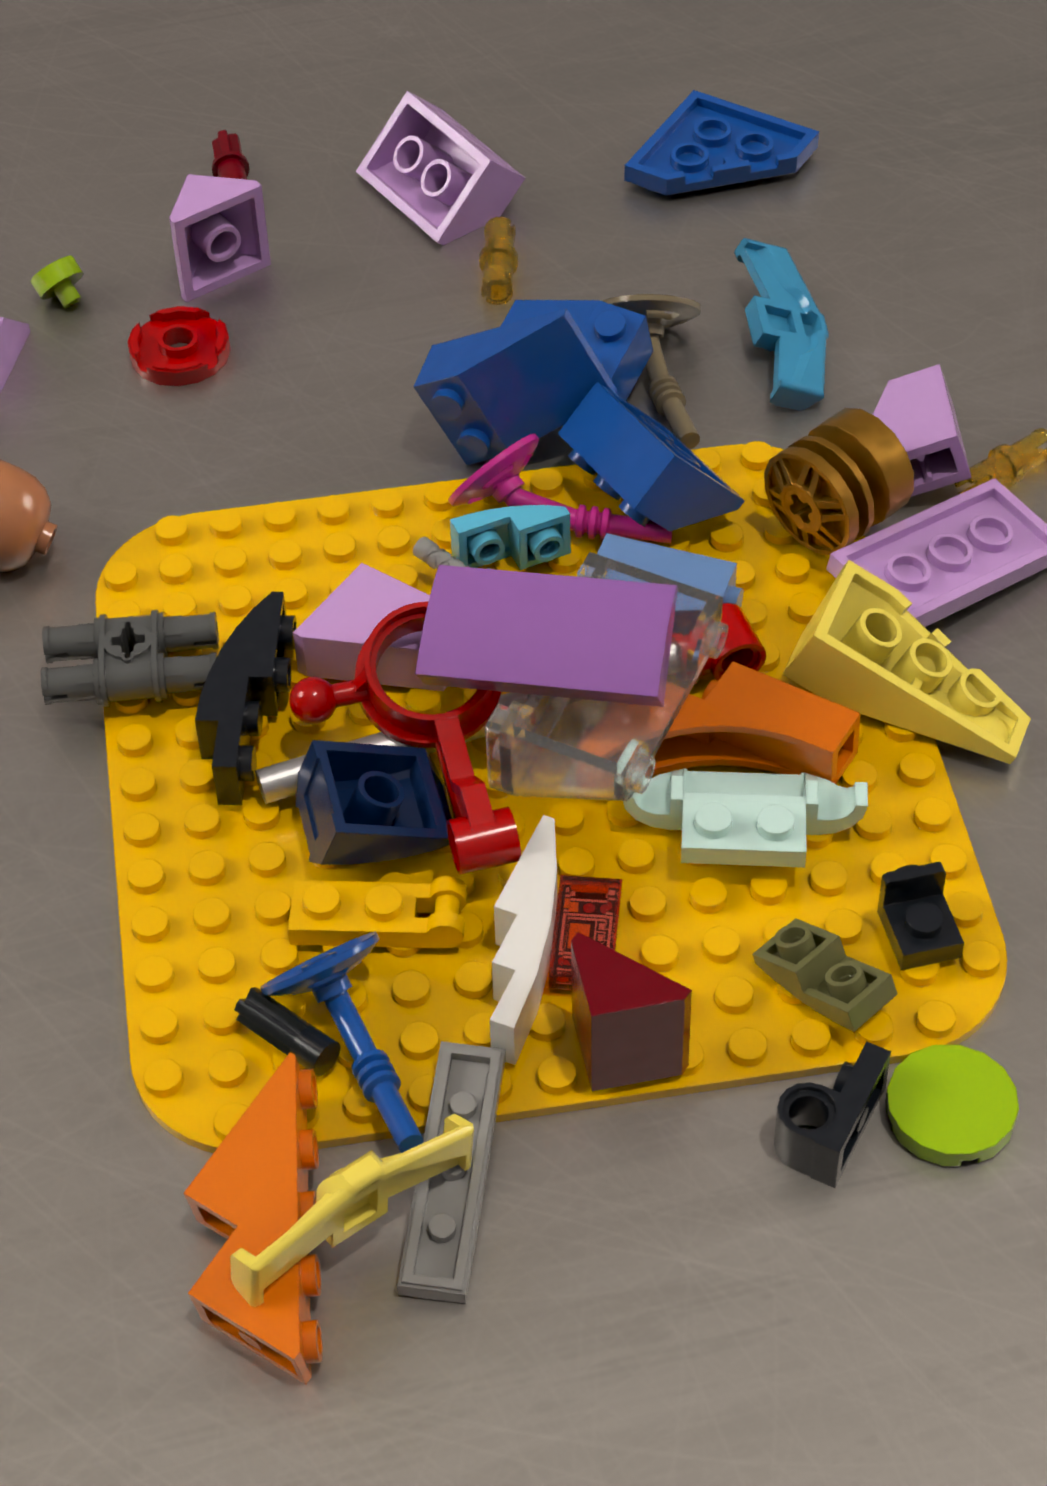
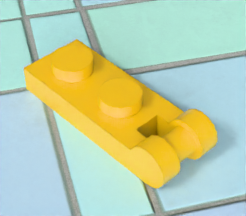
[288,876,467,948]

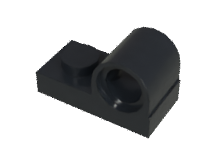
[774,1042,891,1188]

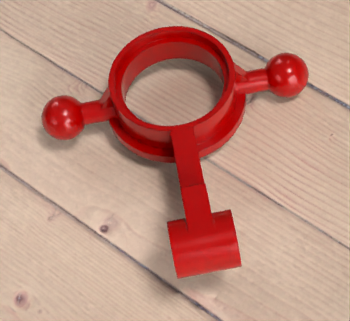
[289,601,521,875]

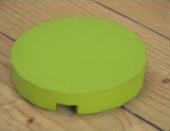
[885,1045,1019,1166]

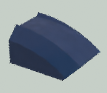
[295,740,454,865]

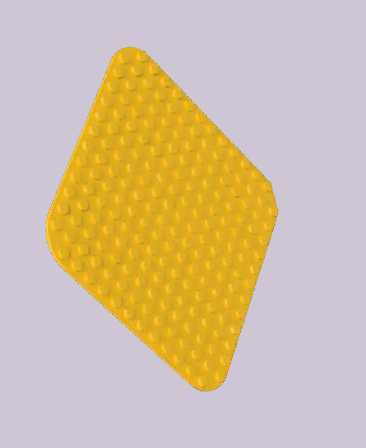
[95,441,1007,1153]

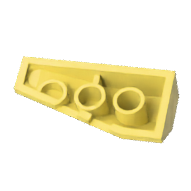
[783,560,1031,764]

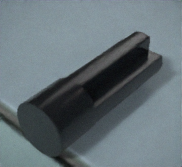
[234,987,341,1076]

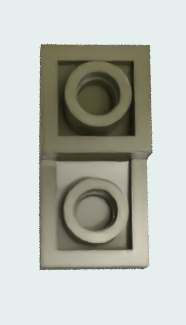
[752,918,898,1032]

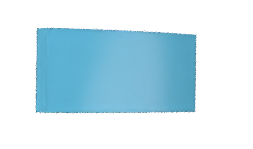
[450,505,571,570]

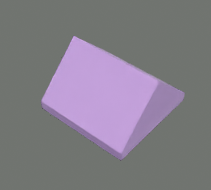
[169,174,271,303]

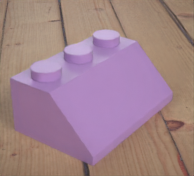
[356,91,525,245]

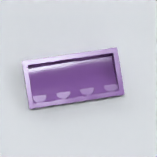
[415,565,678,707]

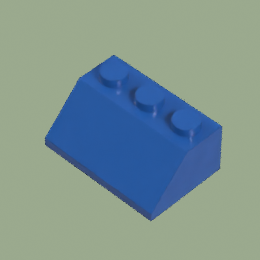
[558,382,745,531]

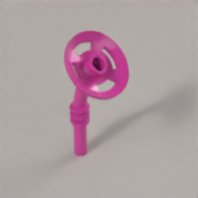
[448,433,673,544]

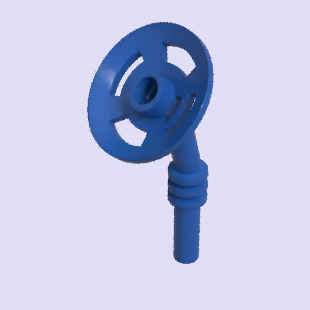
[260,931,424,1153]

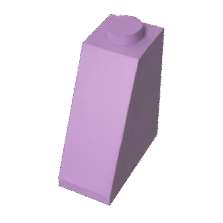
[873,364,972,497]
[293,563,448,691]

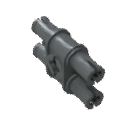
[41,610,219,707]

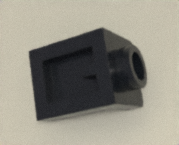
[877,862,964,970]

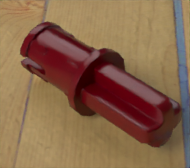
[211,130,250,180]

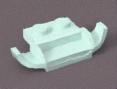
[622,768,868,867]

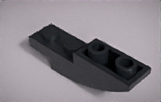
[195,592,297,805]

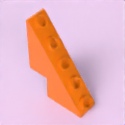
[183,1052,323,1385]

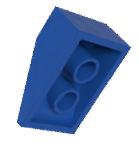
[500,300,653,400]
[413,308,617,465]

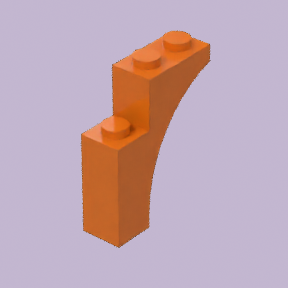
[578,662,861,800]

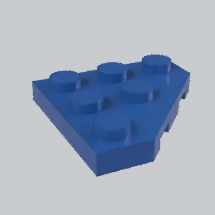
[624,90,819,195]

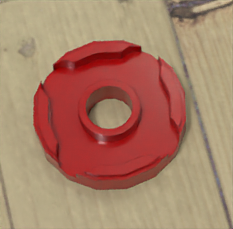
[127,306,231,387]

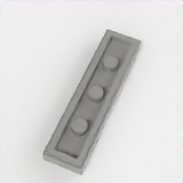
[397,1041,506,1304]

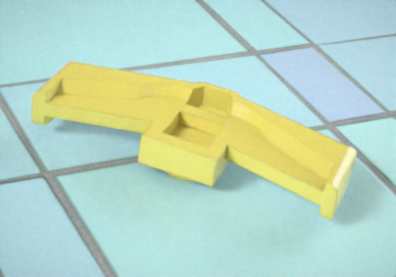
[230,1114,474,1307]

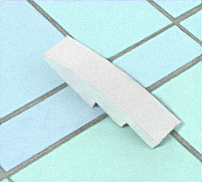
[490,815,558,1065]

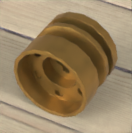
[764,408,914,555]

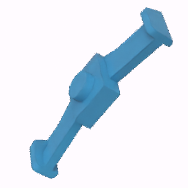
[734,238,829,411]

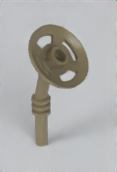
[603,294,701,449]

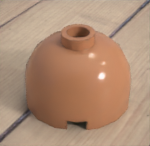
[0,459,58,573]

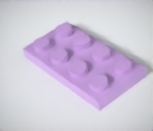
[826,478,1047,627]

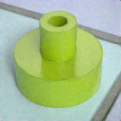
[30,255,84,308]

